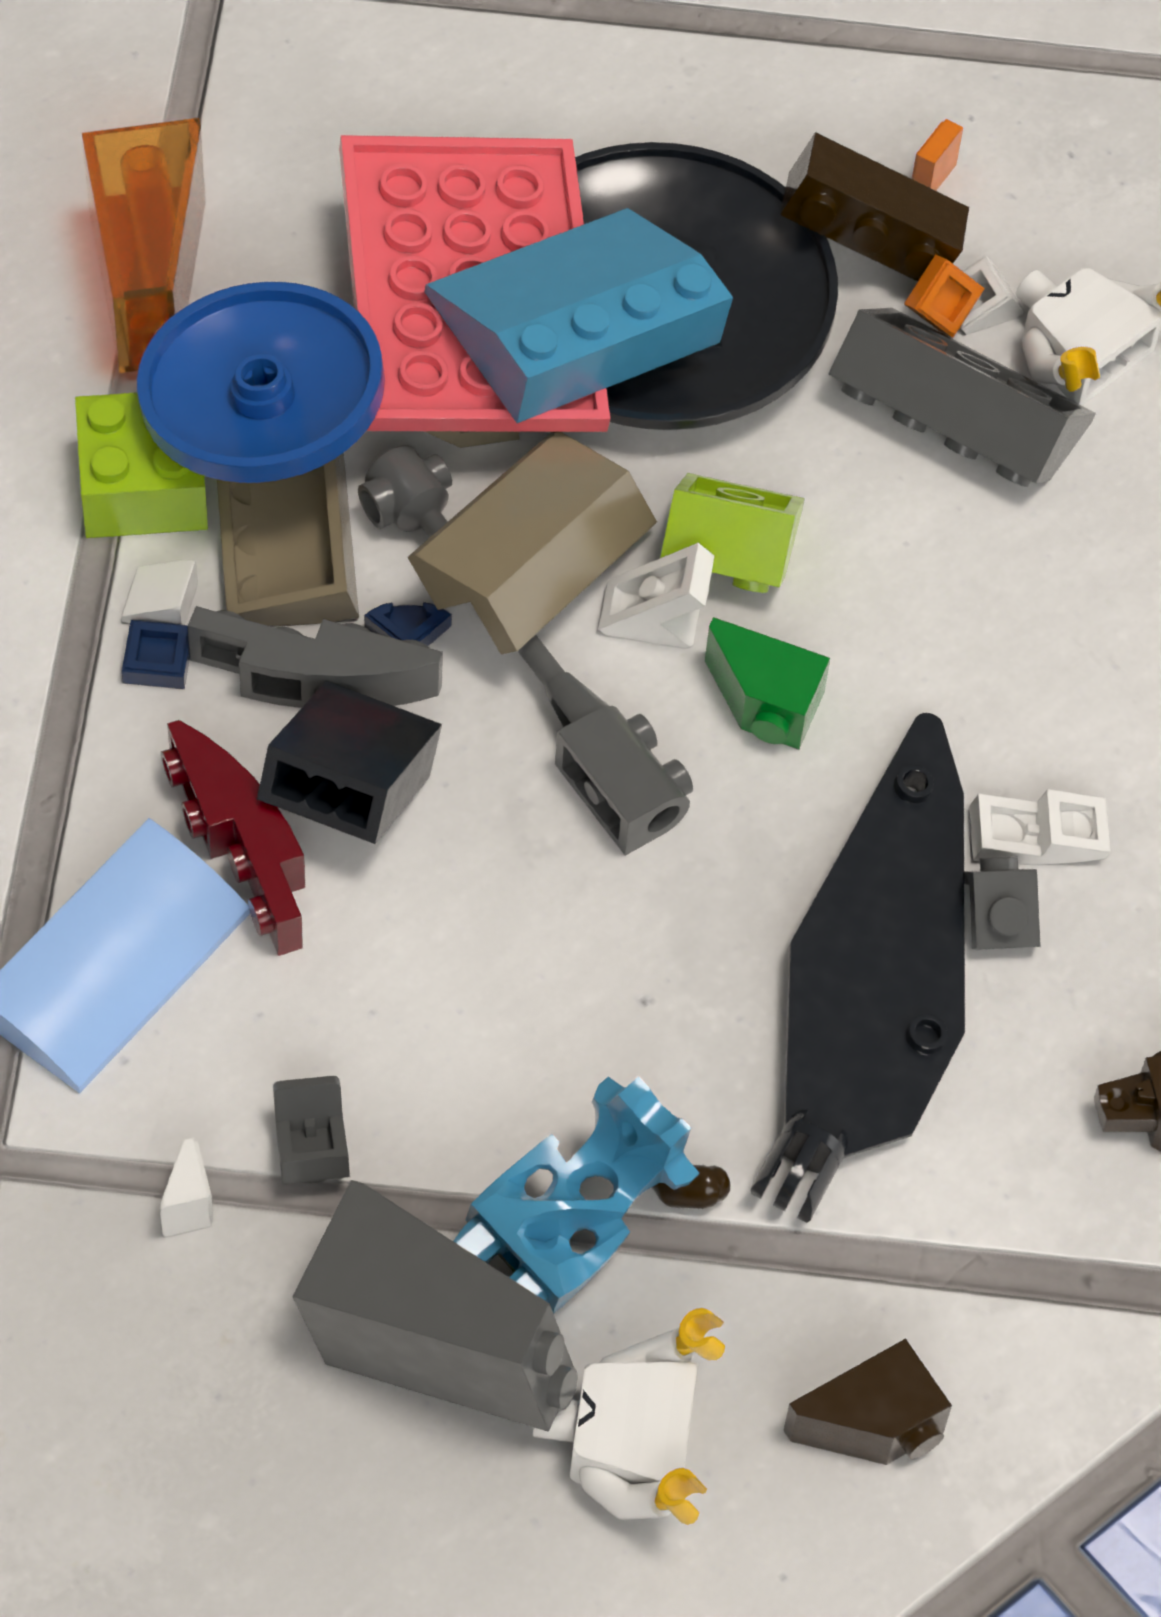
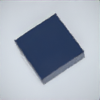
[121,620,190,689]

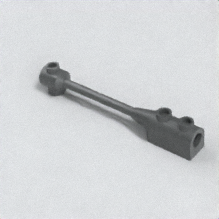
[358,445,693,856]

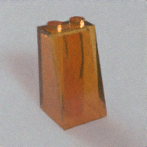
[81,118,205,373]

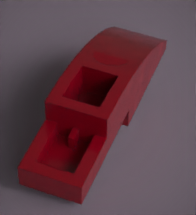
[161,720,305,956]

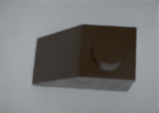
[783,1338,952,1465]

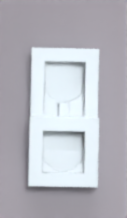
[969,789,1111,865]

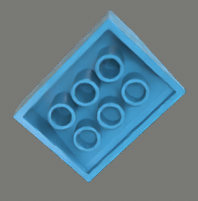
[424,208,733,423]

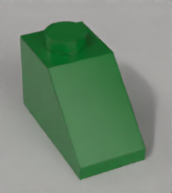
[705,617,830,750]

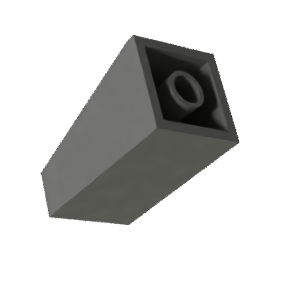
[292,1180,578,1432]

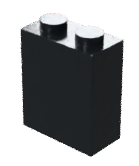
[257,681,442,844]

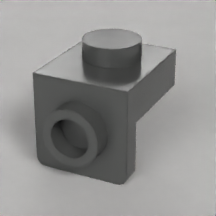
[964,857,1041,950]
[273,1076,350,1184]

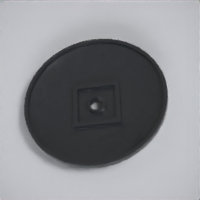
[575,142,838,430]

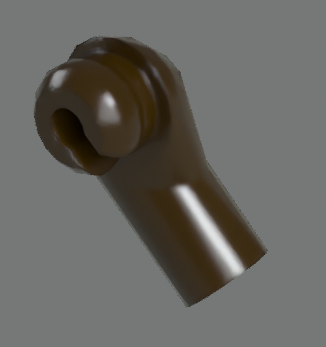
[652,1165,731,1209]

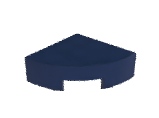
[364,602,452,646]

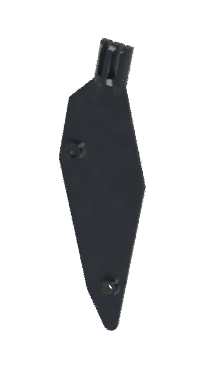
[750,713,965,1223]

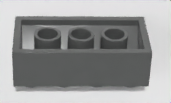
[829,308,1096,487]

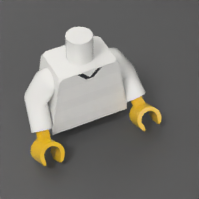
[1016,268,1161,406]
[533,1308,725,1525]

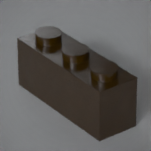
[780,132,969,282]

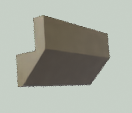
[407,432,657,655]

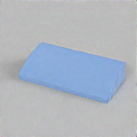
[0,818,250,1093]

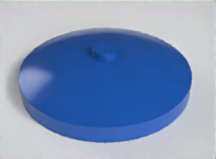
[137,282,385,483]

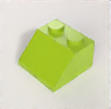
[660,473,805,593]

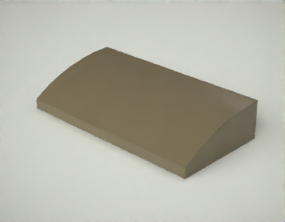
[217,453,359,626]

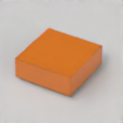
[912,119,963,191]
[904,254,985,338]

